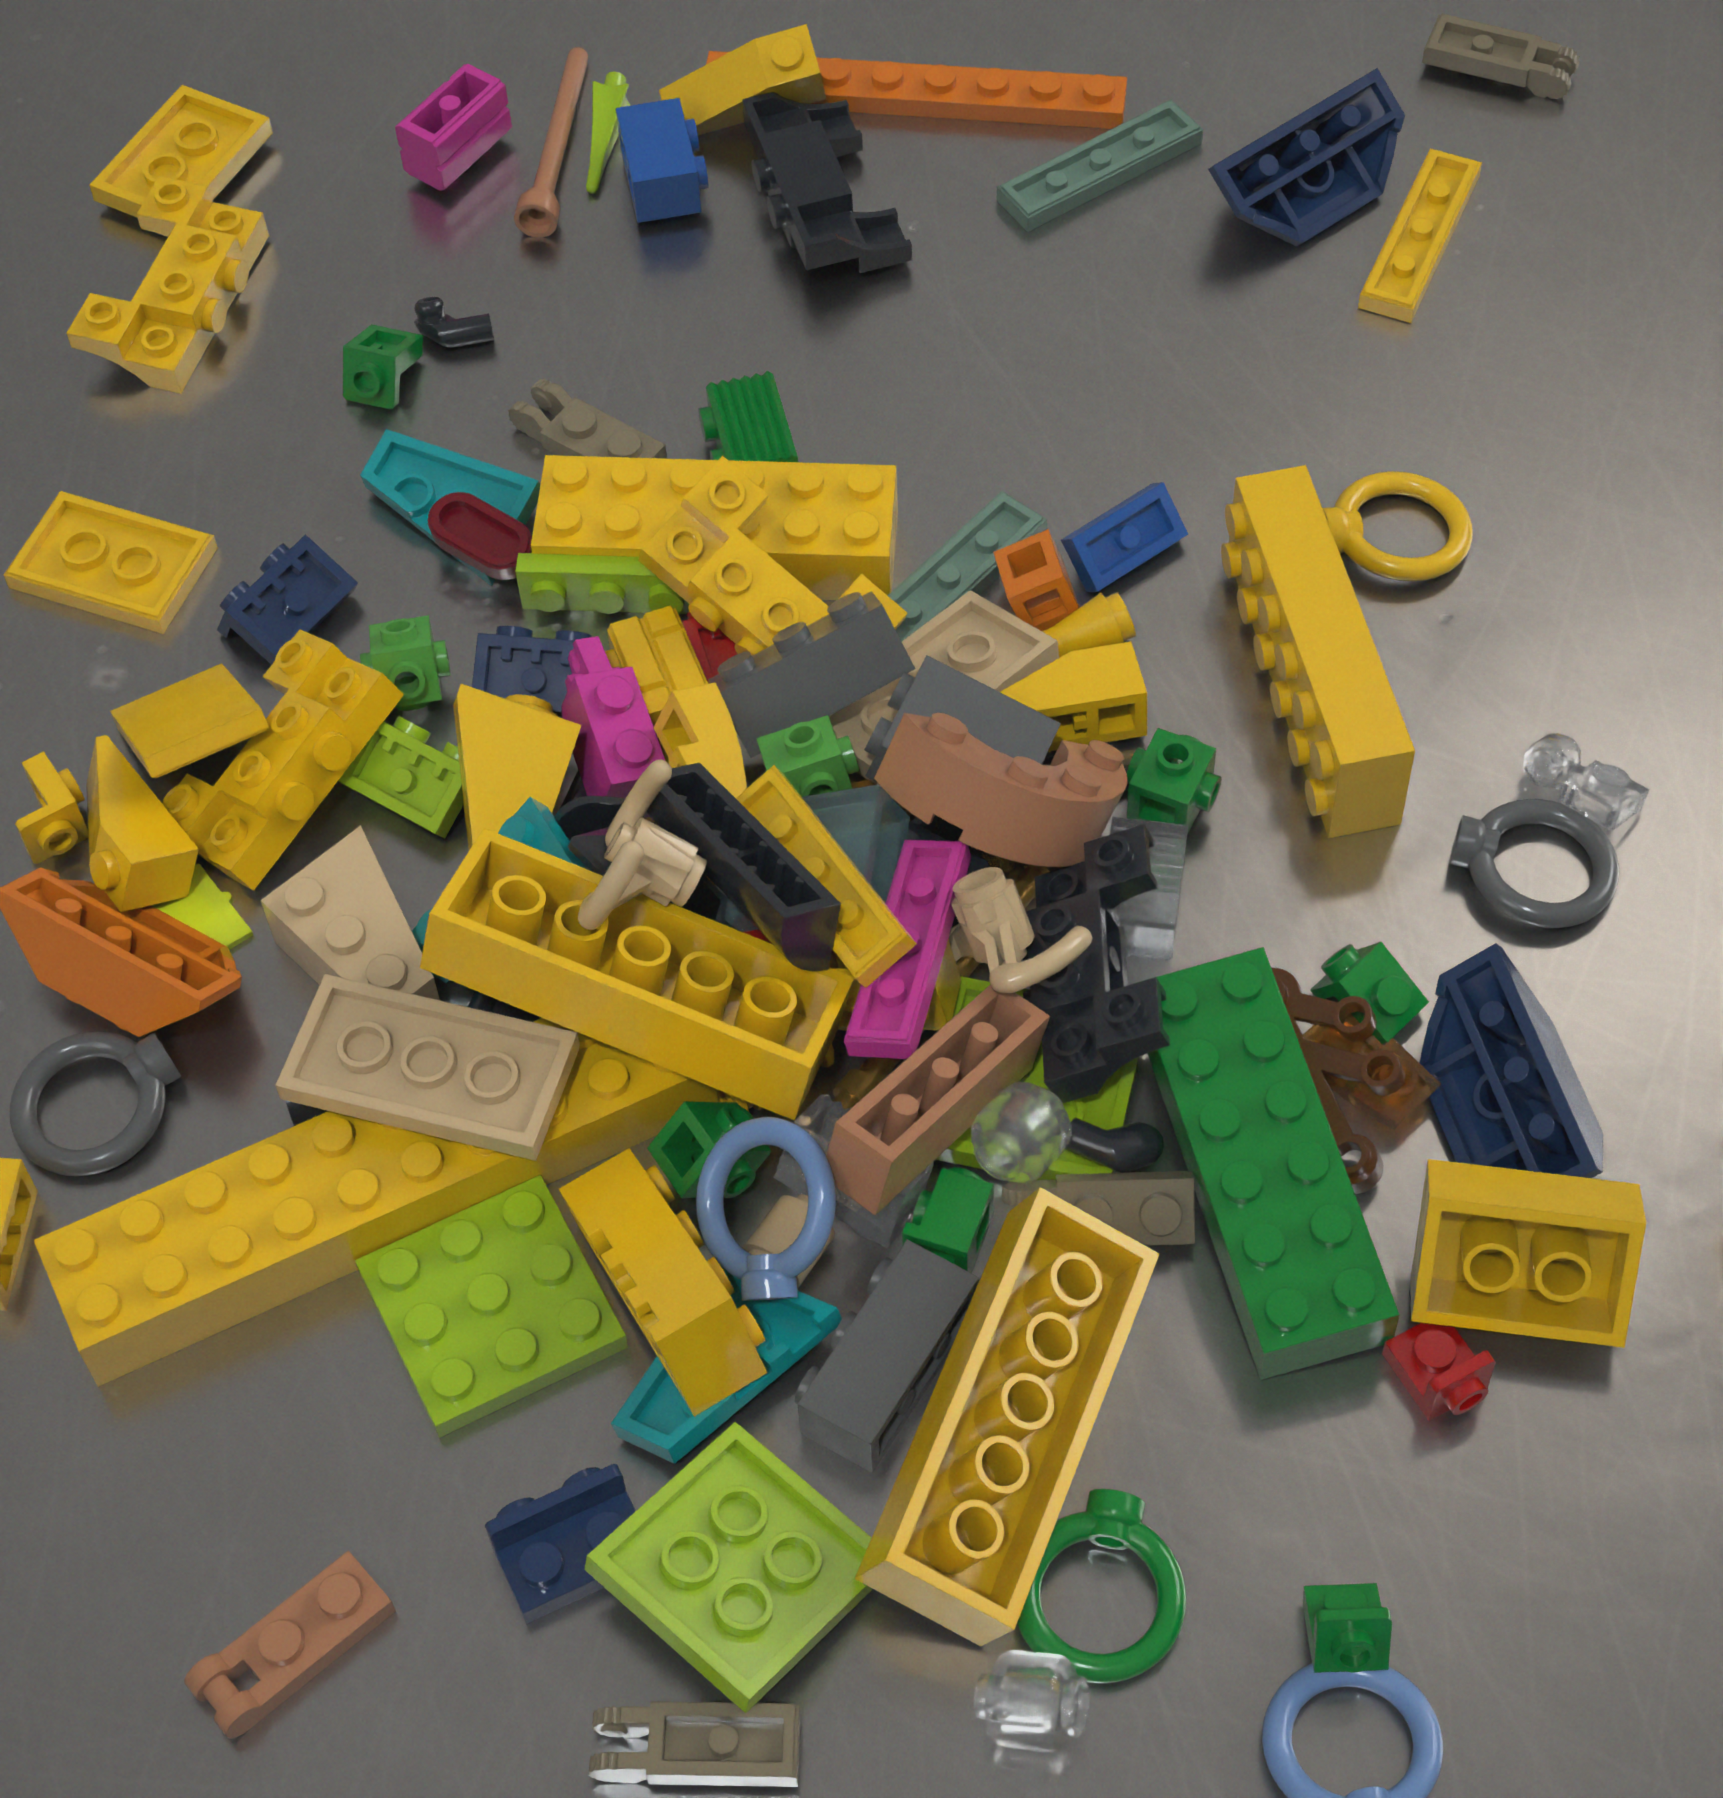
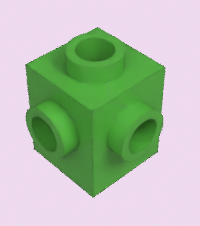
[360,615,451,711]
[756,715,860,813]

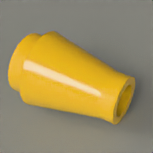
[1042,592,1136,658]

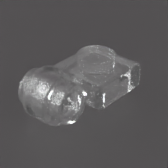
[1523,733,1650,831]

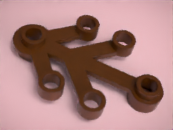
[1271,967,1405,1194]

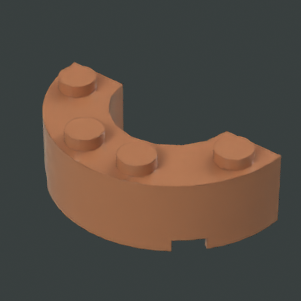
[874,713,1127,867]

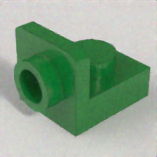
[343,324,423,409]
[1303,1583,1392,1673]

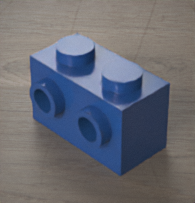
[616,98,709,223]

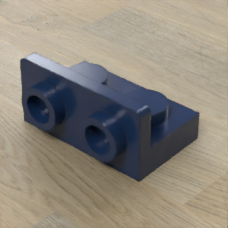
[217,534,358,665]
[472,626,592,716]
[485,1464,636,1624]

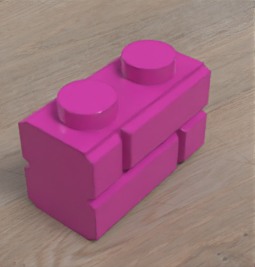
[395,63,512,191]

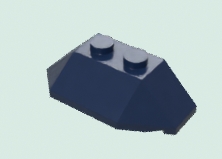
[1208,68,1405,247]
[1418,943,1603,1178]

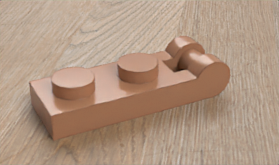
[184,1550,396,1739]

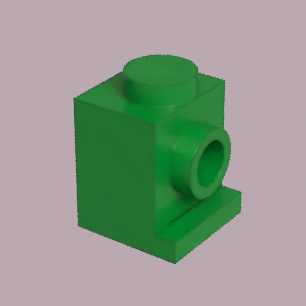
[902,1167,994,1273]

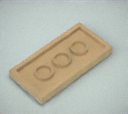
[829,590,1059,791]
[275,974,580,1161]

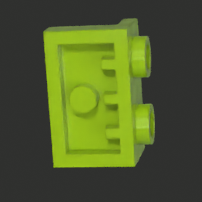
[338,716,464,839]

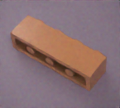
[826,984,1050,1215]

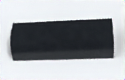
[646,762,841,971]

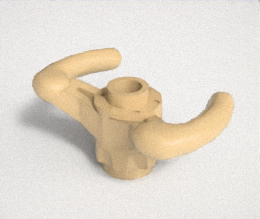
[578,760,707,930]
[948,867,1092,994]

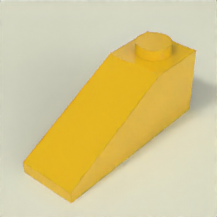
[659,24,826,135]
[1000,641,1147,752]
[86,735,199,912]

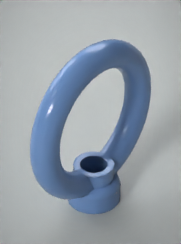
[696,1117,836,1301]
[1262,1663,1443,1798]

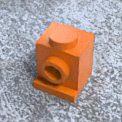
[993,529,1080,631]

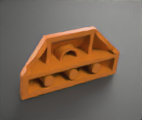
[0,867,242,1037]

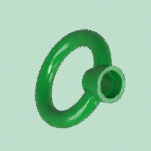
[1017,1489,1187,1684]

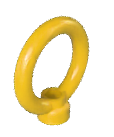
[1323,471,1473,582]

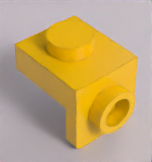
[15,751,89,864]

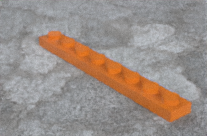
[706,51,1127,129]

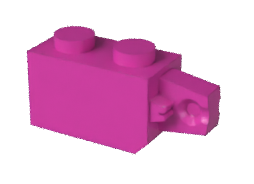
[561,636,665,799]

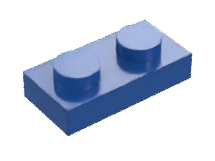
[1061,482,1188,592]

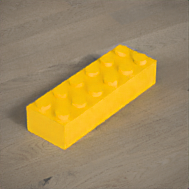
[531,455,898,600]
[1221,465,1415,838]
[420,828,855,1121]
[855,1187,1160,1646]

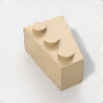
[260,825,440,1000]

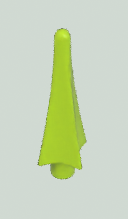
[586,71,631,194]

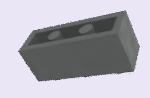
[709,591,915,758]
[795,1240,979,1473]

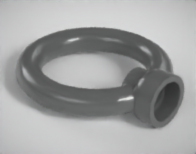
[1449,799,1619,928]
[10,1031,182,1176]

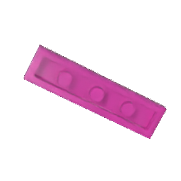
[844,840,971,1059]

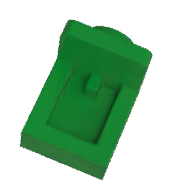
[1310,942,1429,1046]

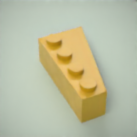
[559,1148,767,1417]

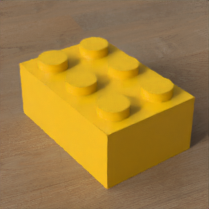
[1410,1159,1646,1348]

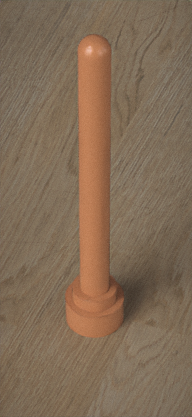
[514,47,588,237]

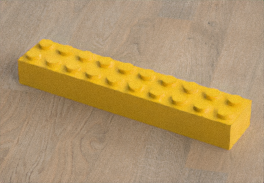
[34,1018,719,1387]

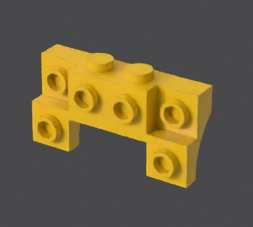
[66,176,269,394]
[638,456,908,656]
[162,629,404,891]

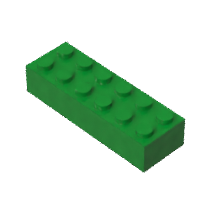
[1136,947,1400,1380]

